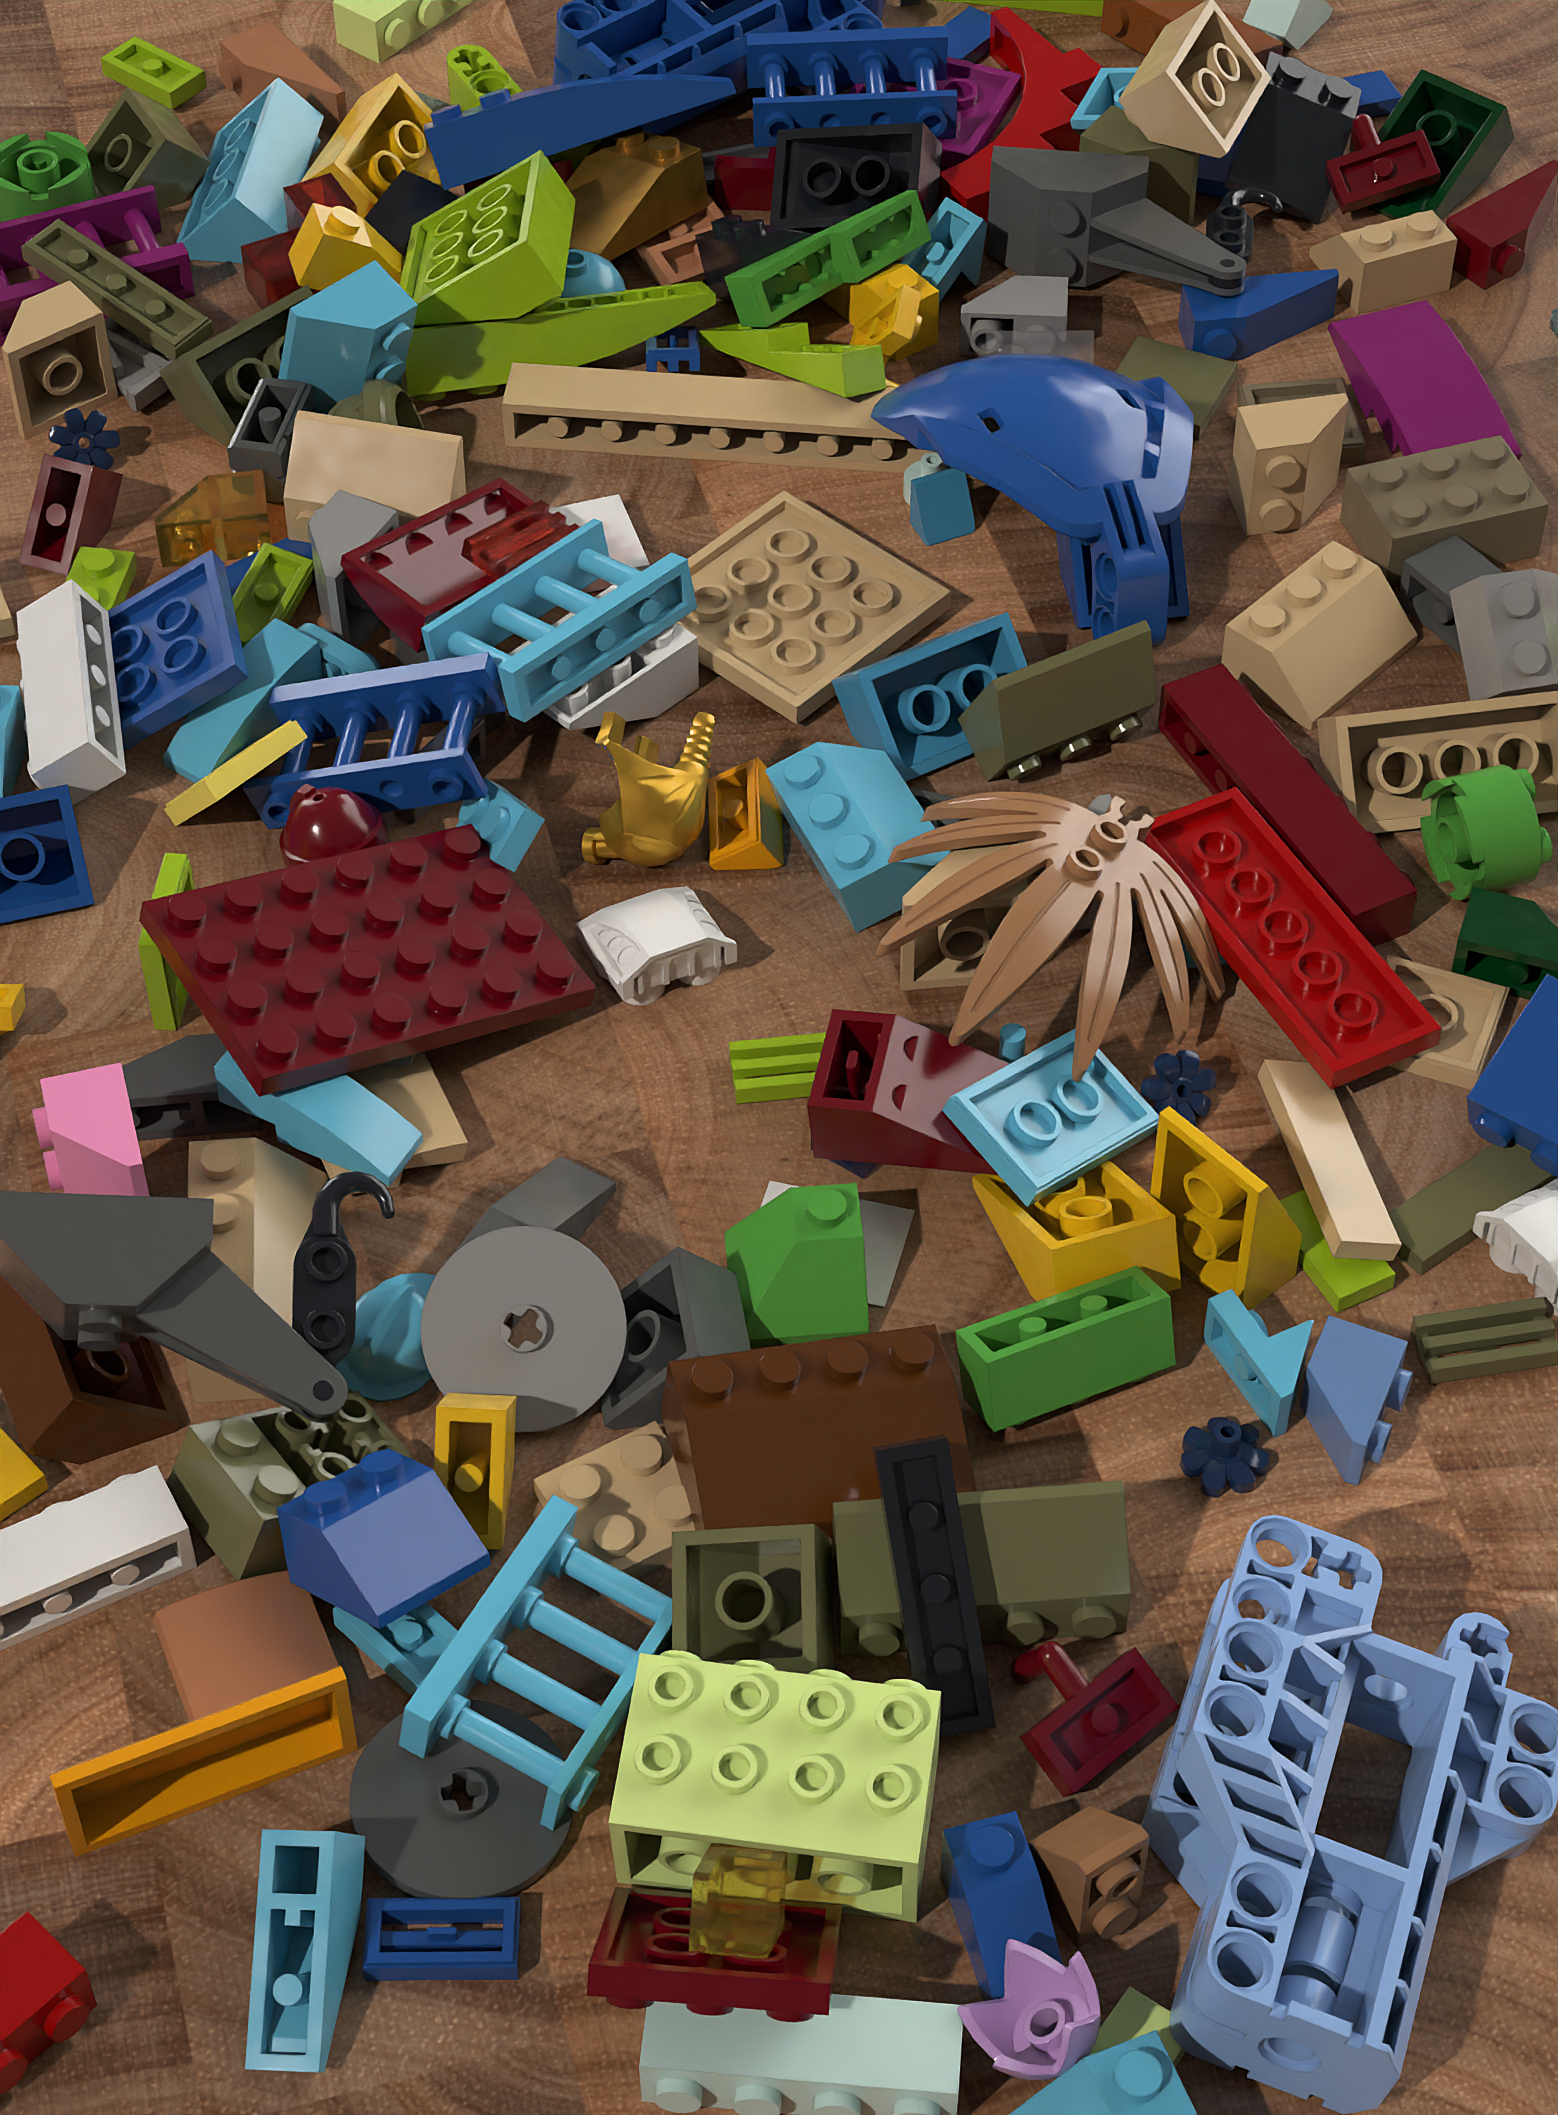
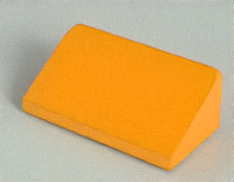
[708,757,784,870]

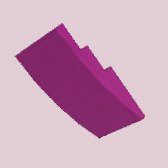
[1327,300,1523,461]

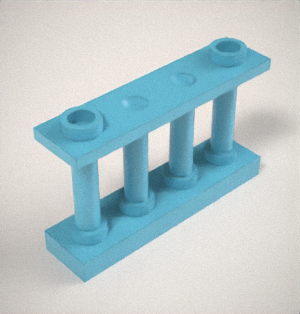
[421,518,697,723]
[399,1494,672,1831]

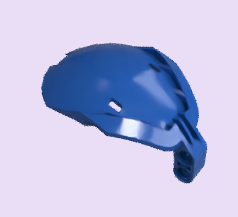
[870,353,1194,647]

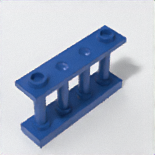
[747,26,957,147]
[243,652,507,829]

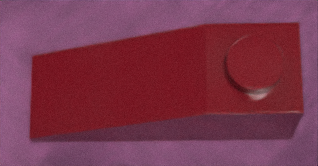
[1446,160,1558,290]

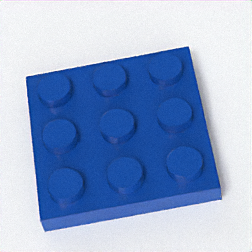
[108,550,249,750]

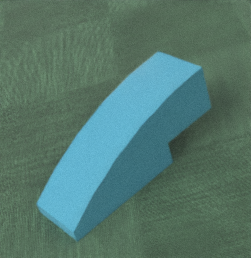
[163,618,324,783]
[214,1050,423,1187]

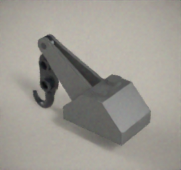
[986,146,1283,296]
[0,1171,395,1423]

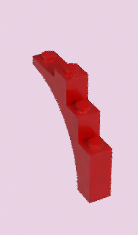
[937,7,1103,233]

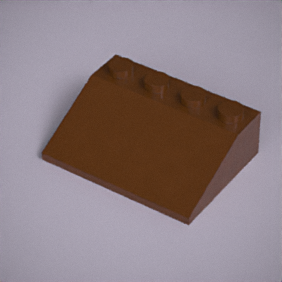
[660,1324,976,1539]

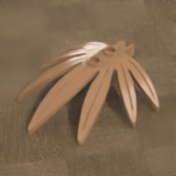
[875,792,1225,1083]

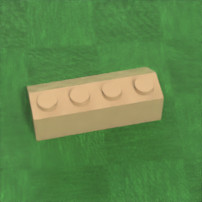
[1317,691,1558,834]
[184,1137,329,1404]

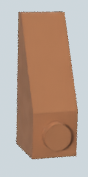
[218,21,347,134]

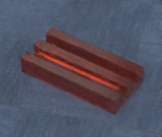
[461,499,580,580]

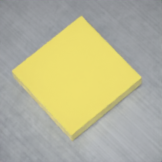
[164,720,308,826]

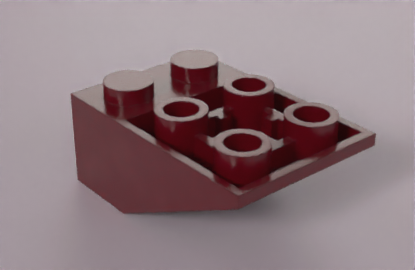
[807,1009,1009,1175]

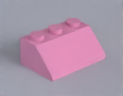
[32,1063,150,1196]

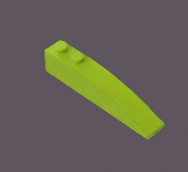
[401,281,716,401]

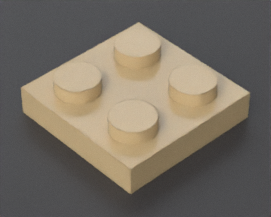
[533,1421,695,1596]

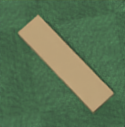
[1257,1059,1402,1261]

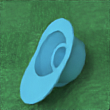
[336,1273,436,1402]

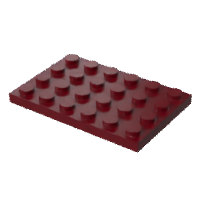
[139,824,596,1097]

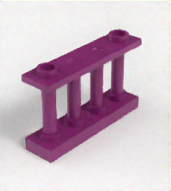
[0,185,195,346]

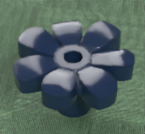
[48,408,120,470]
[1141,1050,1217,1126]
[1180,1417,1269,1498]

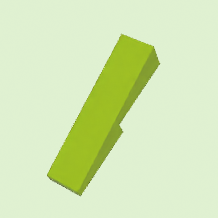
[699,322,886,398]

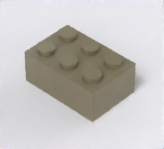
[1340,435,1549,589]

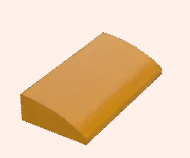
[49,1666,358,1858]

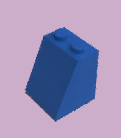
[1467,974,1558,1177]

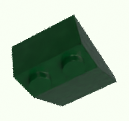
[1366,69,1514,220]

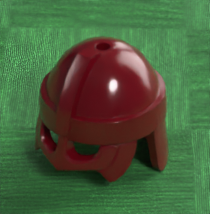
[279,784,391,868]

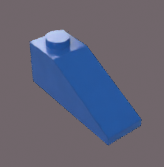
[1178,269,1339,361]
[940,1811,1063,2078]

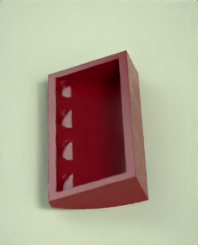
[340,477,575,653]

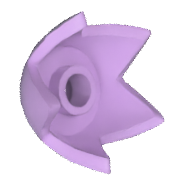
[957,1939,1101,2080]

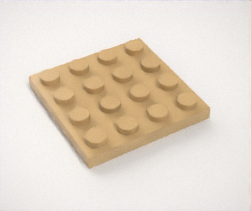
[676,490,951,724]

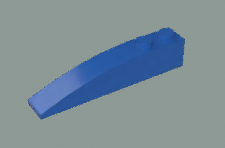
[424,74,736,191]

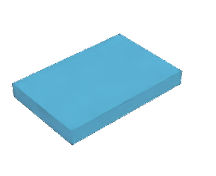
[942,1028,1159,1207]

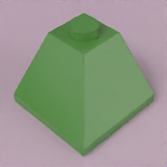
[724,1183,869,1347]

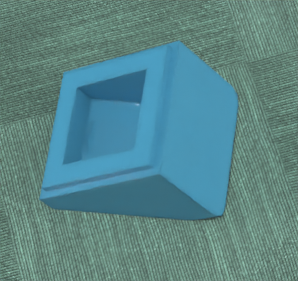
[910,468,975,546]

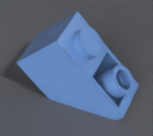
[1300,1315,1413,1486]

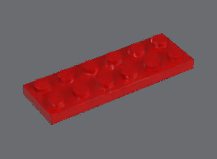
[1143,787,1442,1090]

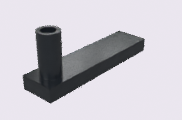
[872,1434,996,1738]

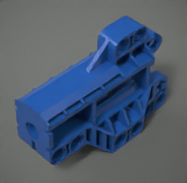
[552,0,885,141]

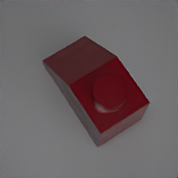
[18,453,123,576]

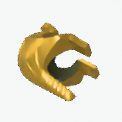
[581,712,715,867]

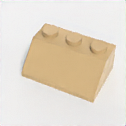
[1118,0,1271,158]
[283,410,466,543]
[1221,540,1418,731]

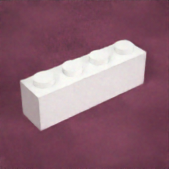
[16,579,126,805]
[0,1465,197,1651]

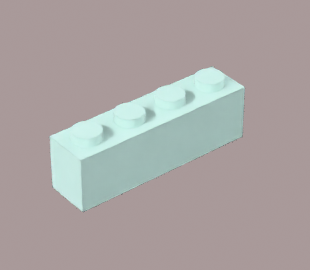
[639,1994,963,2115]

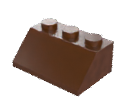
[0,1276,182,1465]

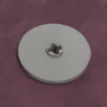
[421,1226,627,1432]

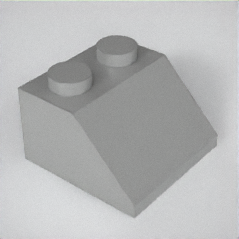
[308,489,399,650]
[1449,568,1558,701]

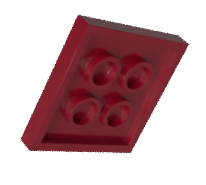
[587,1887,843,2022]

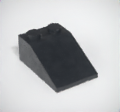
[1224,51,1362,225]
[770,123,942,234]
[695,215,814,302]

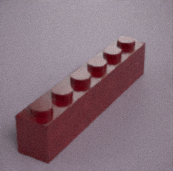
[1158,663,1417,947]

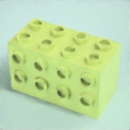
[608,1650,941,1923]

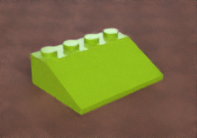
[399,150,576,326]

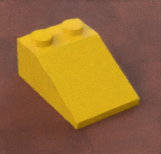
[1150,1106,1302,1310]
[972,1160,1181,1301]

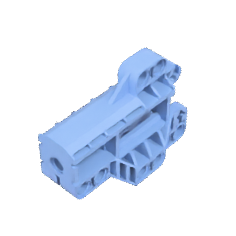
[1141,1515,1558,2115]

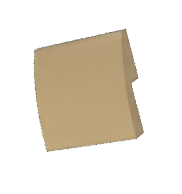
[321,1053,468,1194]

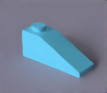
[245,1829,366,2073]

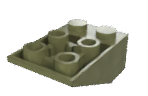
[167,1391,416,1581]

